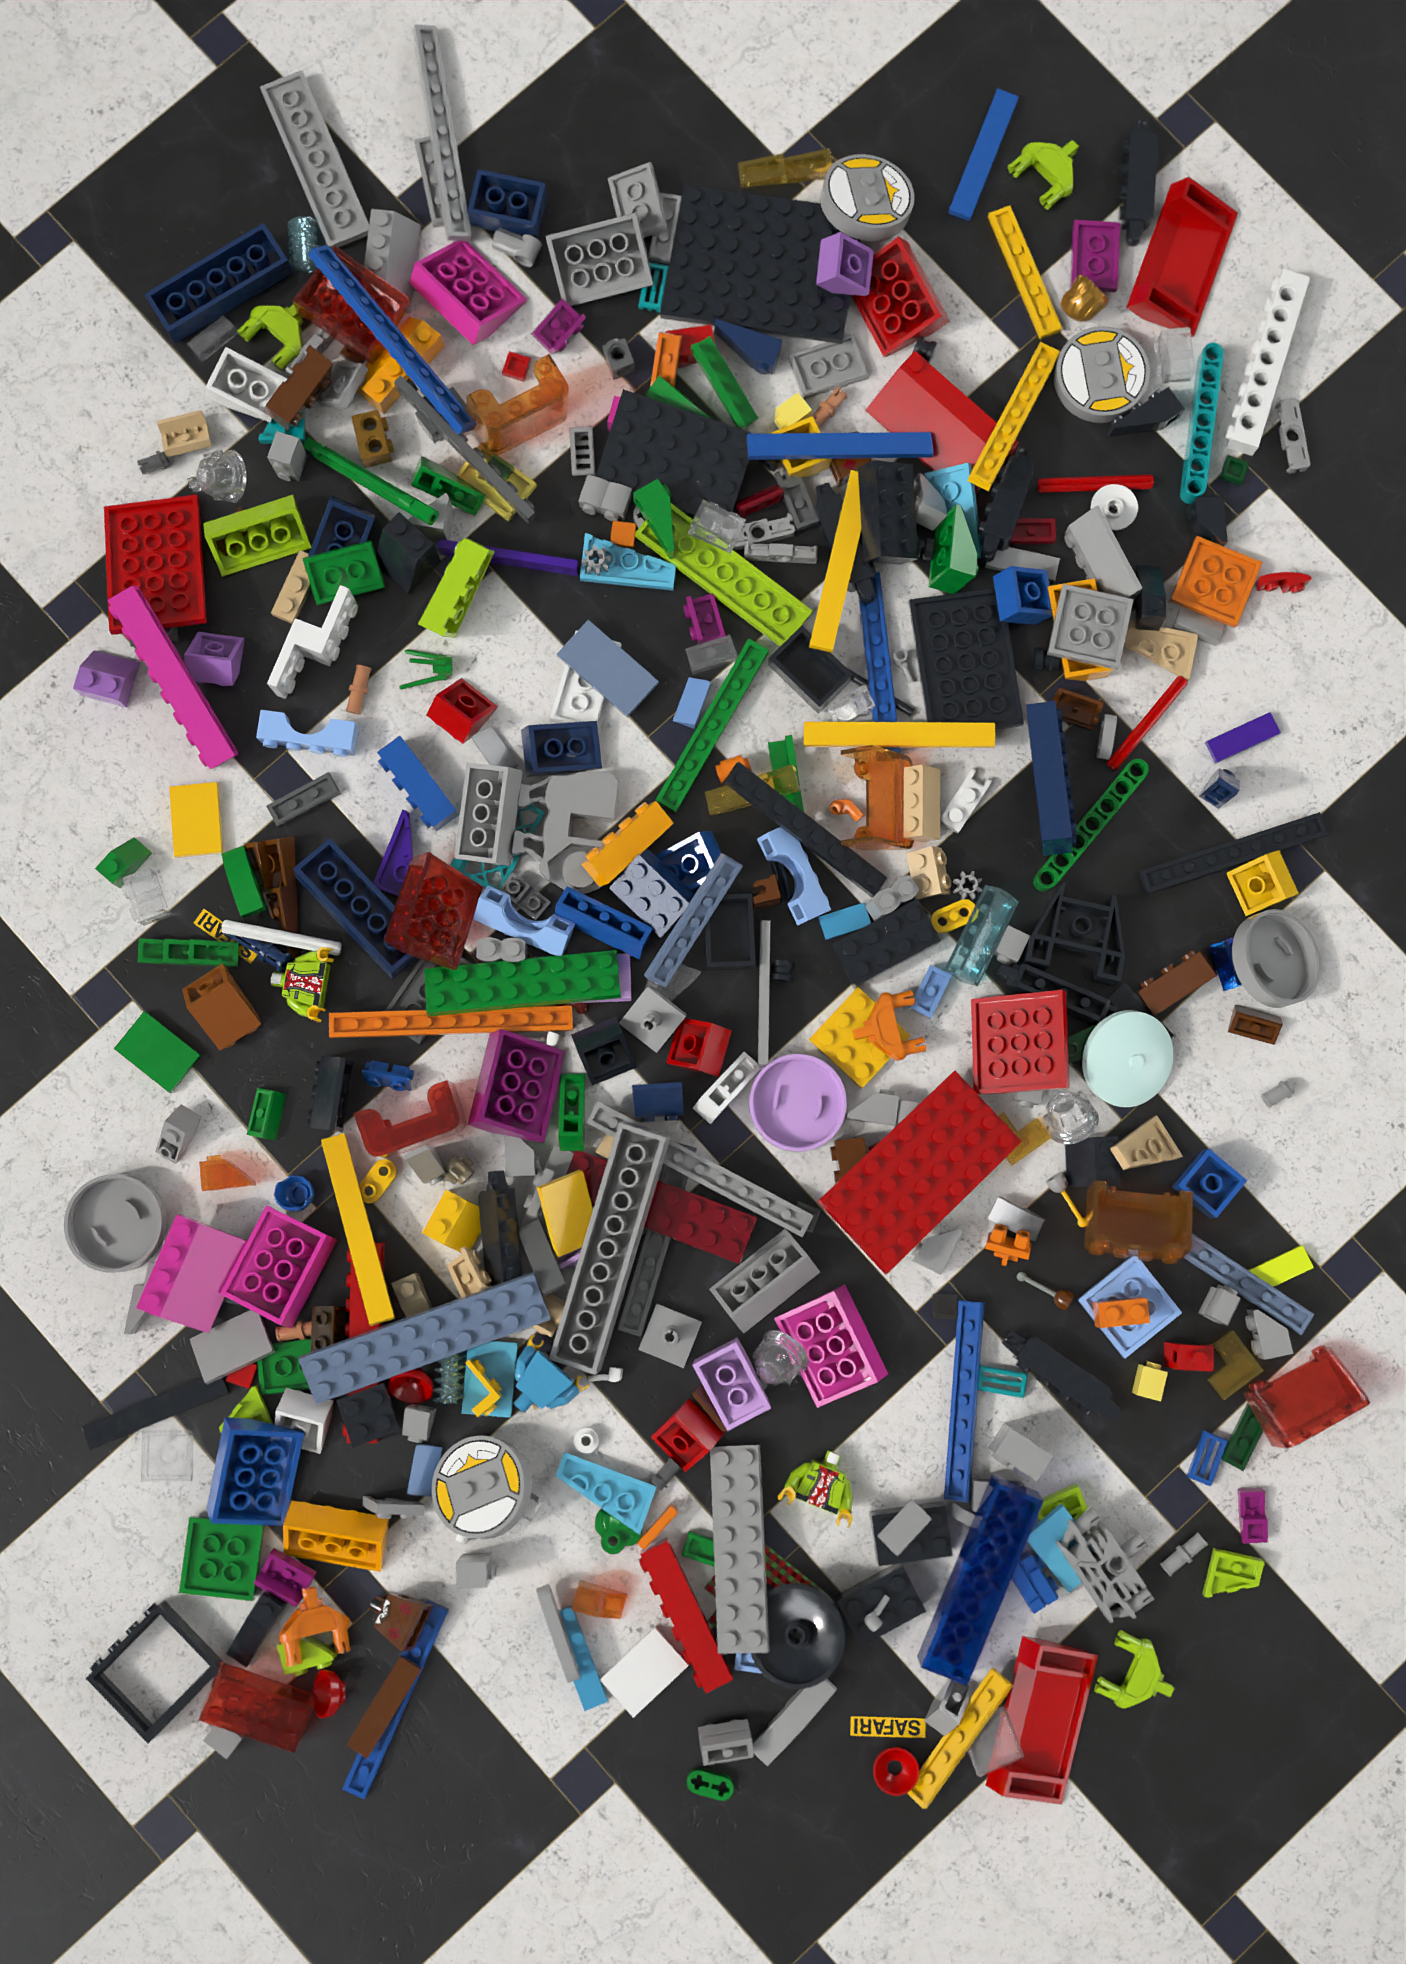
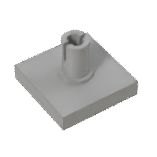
[619,985,687,1053]
[638,1304,702,1368]

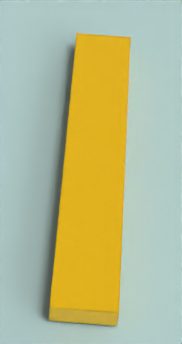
[988,206,1062,339]
[907,1668,1013,1809]

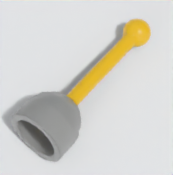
[1046,1172,1087,1227]

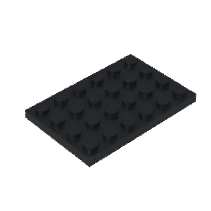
[596,389,755,526]
[908,588,1024,730]

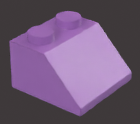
[816,232,874,296]
[184,632,244,686]
[73,650,140,707]

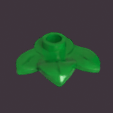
[595,1509,643,1555]

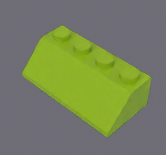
[203,495,311,577]

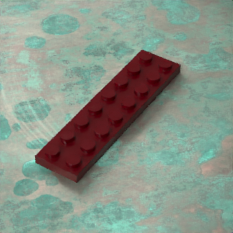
[566,1151,757,1264]

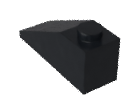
[1135,565,1166,631]
[226,1591,288,1668]

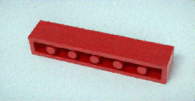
[638,1537,733,1693]

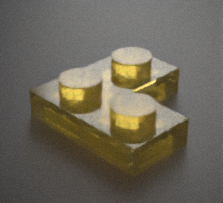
[998,1112,1052,1166]
[1207,1330,1263,1400]

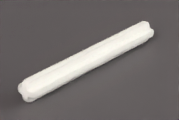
[222,920,342,955]

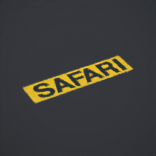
[194,909,257,964]
[850,1716,925,1738]

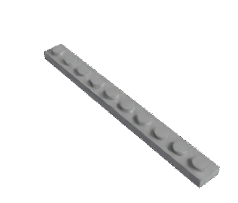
[413,24,472,241]
[586,1101,814,1237]

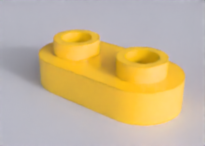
[930,899,977,934]
[359,1159,398,1203]

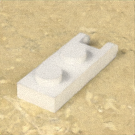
[940,768,993,834]

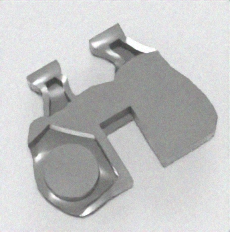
[511,771,618,894]

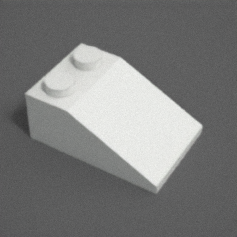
[205,347,287,422]

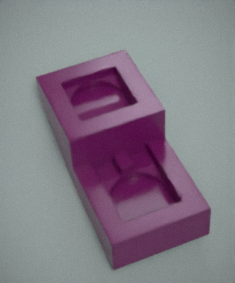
[1238,1488,1268,1544]

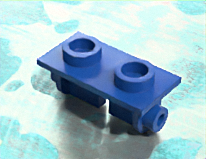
[362,1060,414,1091]

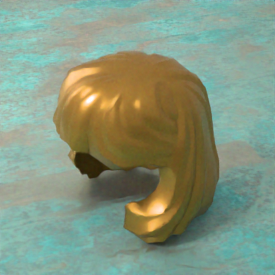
[1061,275,1109,322]

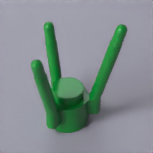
[399,649,452,690]

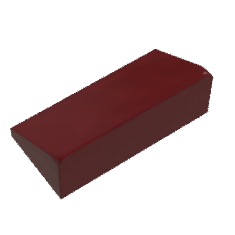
[735,485,784,518]

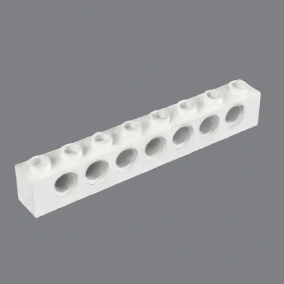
[1224,269,1310,456]

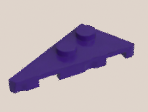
[373,809,417,904]

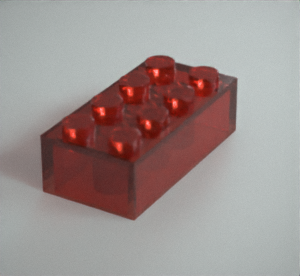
[198,1662,316,1753]

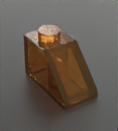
[199,1155,256,1191]
[571,1580,627,1619]

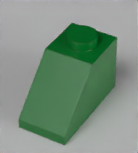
[95,837,152,889]

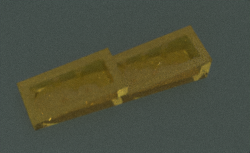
[738,148,833,187]
[705,765,801,816]

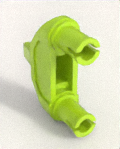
[1008,140,1079,209]
[237,300,308,372]
[1094,1630,1174,1708]

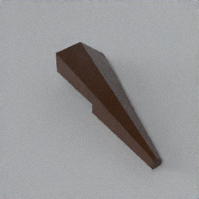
[244,836,300,958]

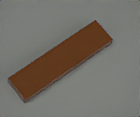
[346,1655,422,1758]

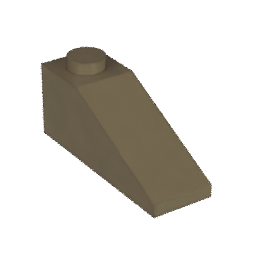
[391,1273,433,1318]

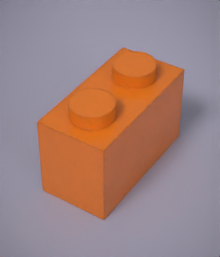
[1092,1297,1150,1328]

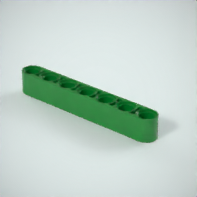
[1033,759,1149,892]

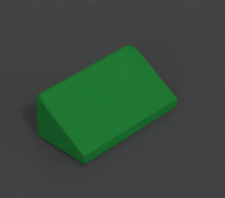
[246,1088,286,1141]

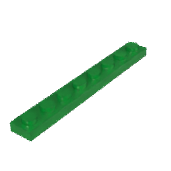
[655,639,769,813]

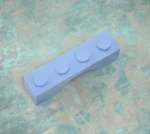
[256,710,359,757]
[757,827,831,925]
[473,886,576,956]

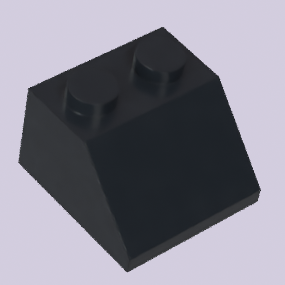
[571,1016,636,1086]
[1064,1136,1121,1187]

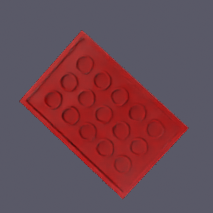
[104,495,207,635]

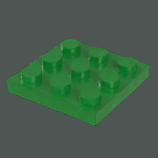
[179,1516,265,1601]

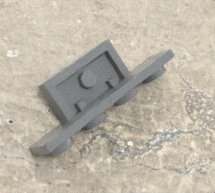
[519,1146,574,1230]

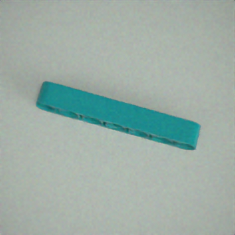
[1180,342,1224,504]

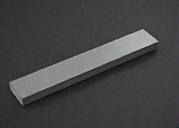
[758,920,770,1067]

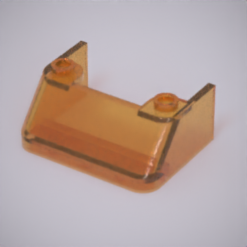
[841,745,914,850]

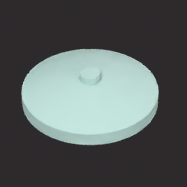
[1082,1010,1173,1107]

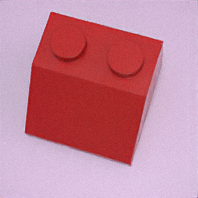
[426,678,498,744]
[666,1018,732,1077]
[651,1398,724,1472]

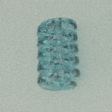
[287,216,318,272]
[433,1352,466,1404]

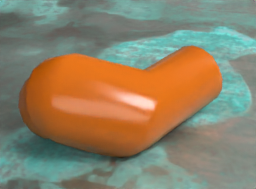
[829,799,865,823]

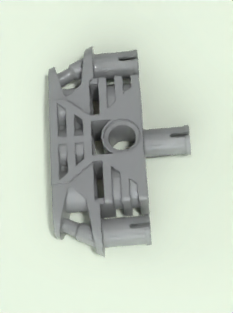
[1056,1508,1154,1623]

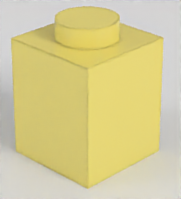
[774,392,812,429]
[1132,1361,1168,1401]

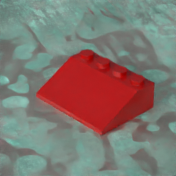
[851,237,950,357]

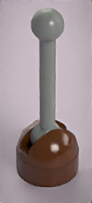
[1017,1272,1074,1311]

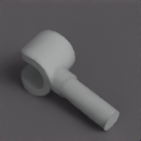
[893,649,915,683]
[865,1595,890,1631]

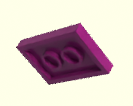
[1070,220,1120,292]

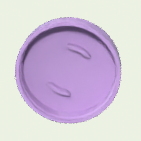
[749,1054,847,1152]

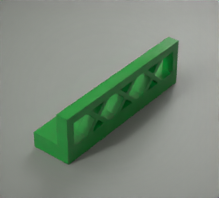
[690,336,759,429]
[768,735,804,812]

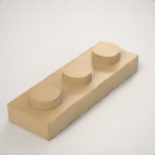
[271,550,311,624]

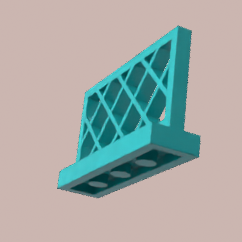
[449,805,545,889]

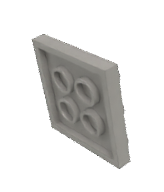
[1047,584,1134,670]

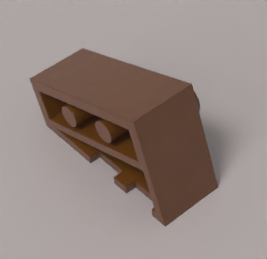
[265,345,333,431]
[1138,949,1218,1016]
[830,1137,867,1184]

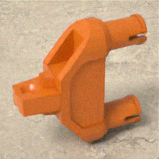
[852,990,926,1061]
[279,1586,351,1667]

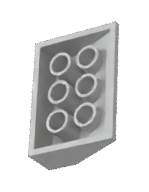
[546,212,653,306]

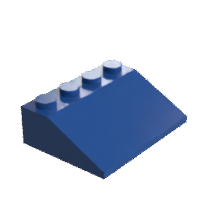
[206,1417,304,1526]

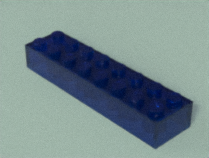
[917,1474,1044,1686]

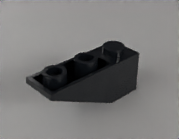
[1108,386,1185,437]

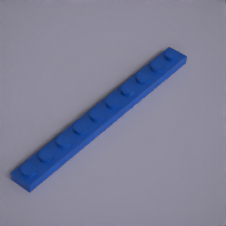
[308,245,477,435]

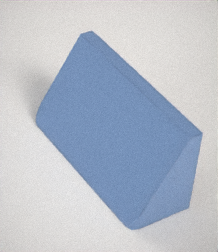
[673,677,711,729]
[407,1443,443,1497]

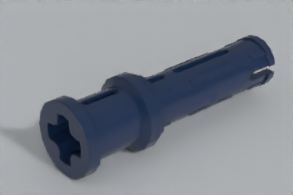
[223,933,292,973]

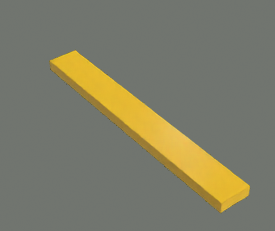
[967,342,1061,491]
[809,470,861,653]
[803,722,995,748]
[321,1133,395,1326]

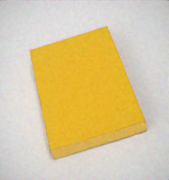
[169,782,223,858]
[537,1170,593,1257]

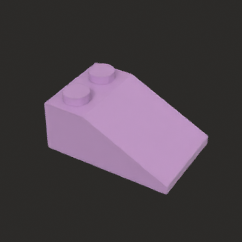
[692,1337,771,1431]

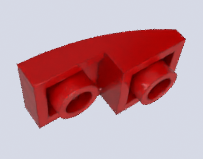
[1255,572,1312,594]

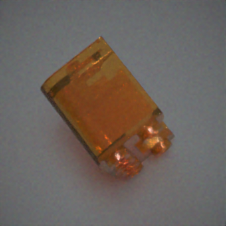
[467,354,569,455]
[1084,1180,1193,1264]

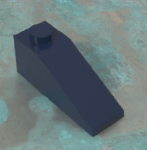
[715,319,782,375]
[1199,768,1240,809]

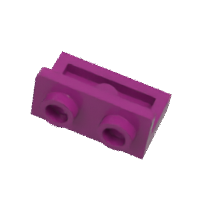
[531,298,586,354]
[683,594,726,647]
[254,1548,317,1607]

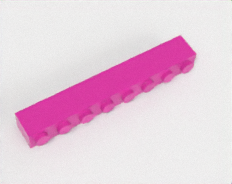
[108,586,239,770]

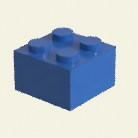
[993,566,1053,625]
[1172,1148,1247,1219]

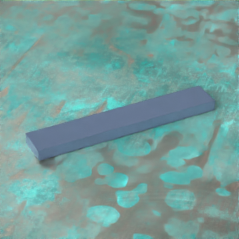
[644,853,743,988]
[1175,1232,1315,1335]

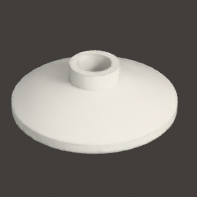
[1091,484,1138,530]

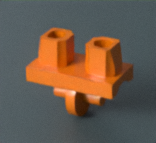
[985,1224,1032,1266]

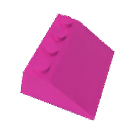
[409,241,527,346]
[220,1205,337,1329]
[136,1214,247,1333]
[774,1284,888,1408]

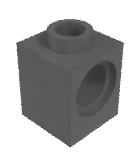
[603,338,635,380]

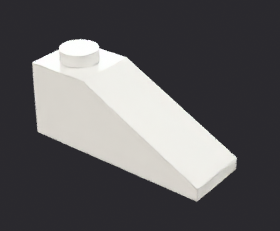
[693,1052,762,1124]

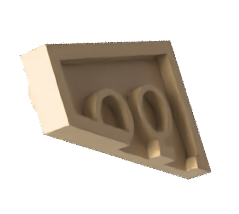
[1124,620,1198,681]
[1110,1115,1183,1170]

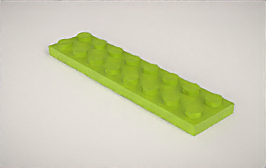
[635,503,813,646]

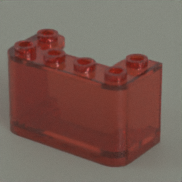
[354,1080,467,1158]

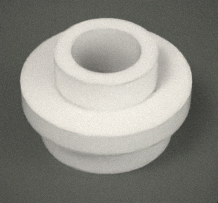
[574,1428,599,1453]

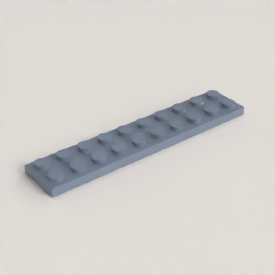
[298,1272,551,1404]

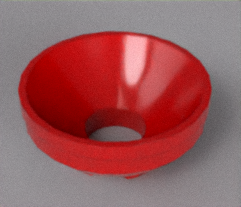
[388,1367,433,1404]
[312,1670,346,1718]
[873,1746,919,1796]

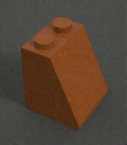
[182,963,261,1051]

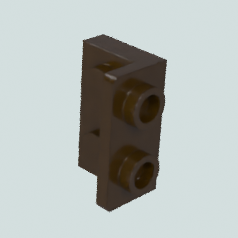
[311,1306,348,1352]

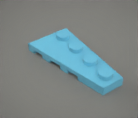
[580,533,676,591]
[556,1452,657,1535]

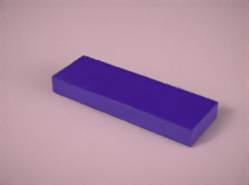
[1205,712,1281,764]

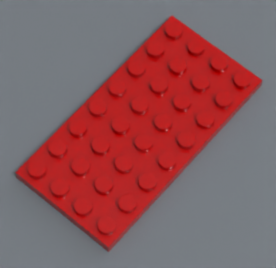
[817,1071,1022,1275]

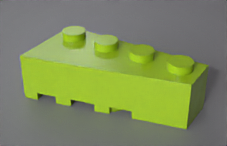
[418,538,494,638]

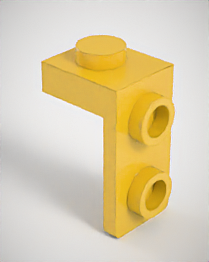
[465,1358,503,1417]

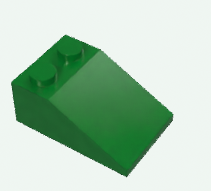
[928,504,979,594]

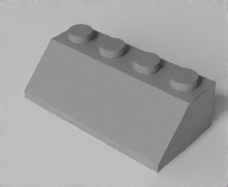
[362,209,421,314]
[1064,506,1142,601]
[454,763,523,866]
[709,1229,820,1333]

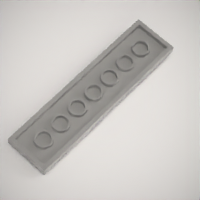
[260,70,369,250]
[710,1445,769,1654]

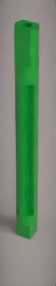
[303,438,439,526]

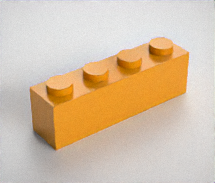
[581,801,674,886]

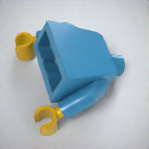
[514,1335,589,1413]

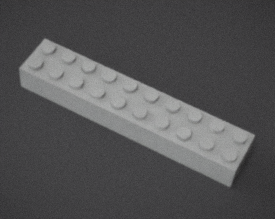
[549,1121,671,1375]

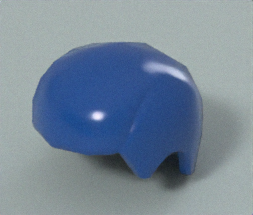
[274,1175,315,1212]

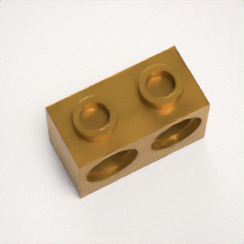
[351,409,394,468]

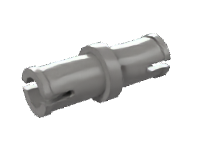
[1160,1532,1208,1577]

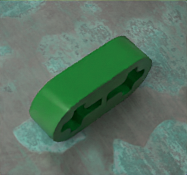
[687,1767,734,1801]

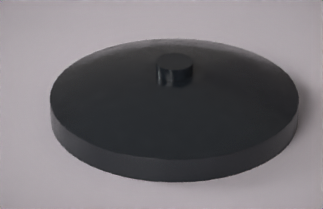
[750,1583,847,1689]

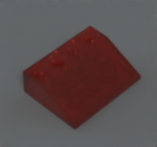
[293,246,411,365]
[384,852,483,970]

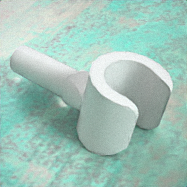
[527,1031,561,1047]
[588,1367,623,1382]

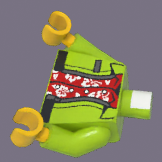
[271,947,334,1022]
[778,1450,853,1528]

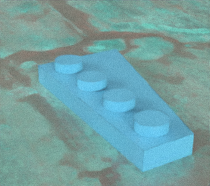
[925,463,982,559]

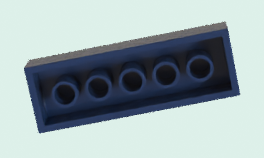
[144,223,293,344]
[1026,701,1077,856]
[293,838,428,980]

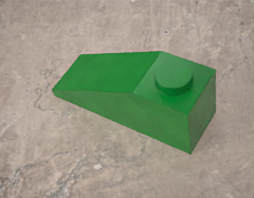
[411,456,485,516]
[633,479,674,559]
[558,1074,585,1151]

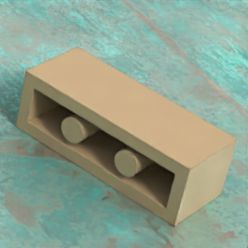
[903,764,940,842]

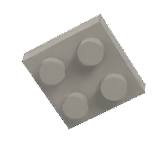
[317,362,368,409]

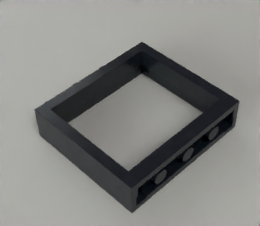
[85,1600,226,1744]

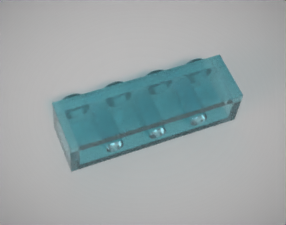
[944,885,1019,987]

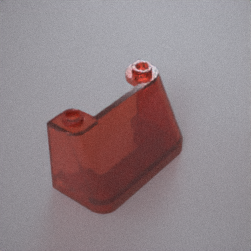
[1243,1345,1370,1449]

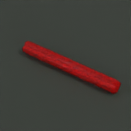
[1037,475,1154,493]
[1107,676,1188,771]

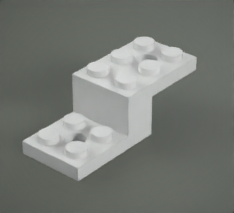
[267,585,358,699]

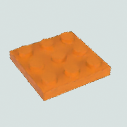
[1169,536,1262,628]

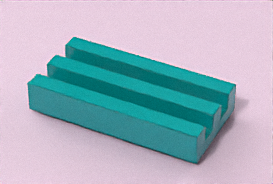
[639,263,669,313]
[978,1365,1028,1398]

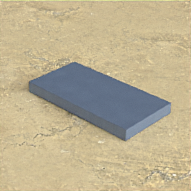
[557,620,659,718]

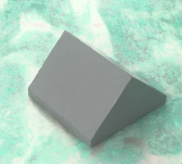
[408,493,454,543]

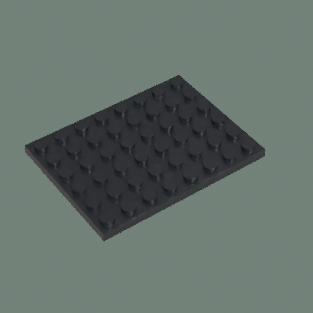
[660,185,861,344]

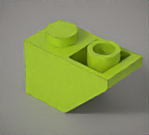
[277,1636,338,1676]

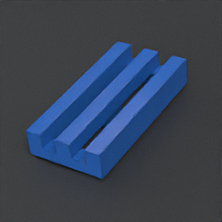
[1186,1430,1228,1487]

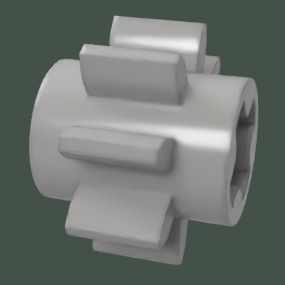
[581,545,611,577]
[953,871,982,900]

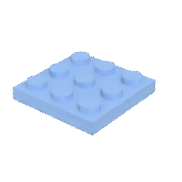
[1077,1254,1182,1358]

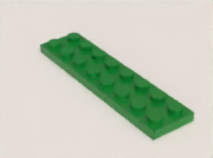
[424,950,621,1017]

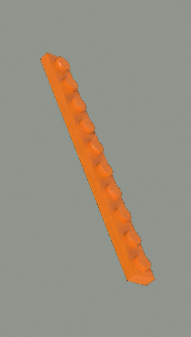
[329,1006,573,1038]

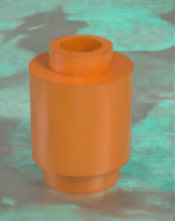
[715,754,752,784]

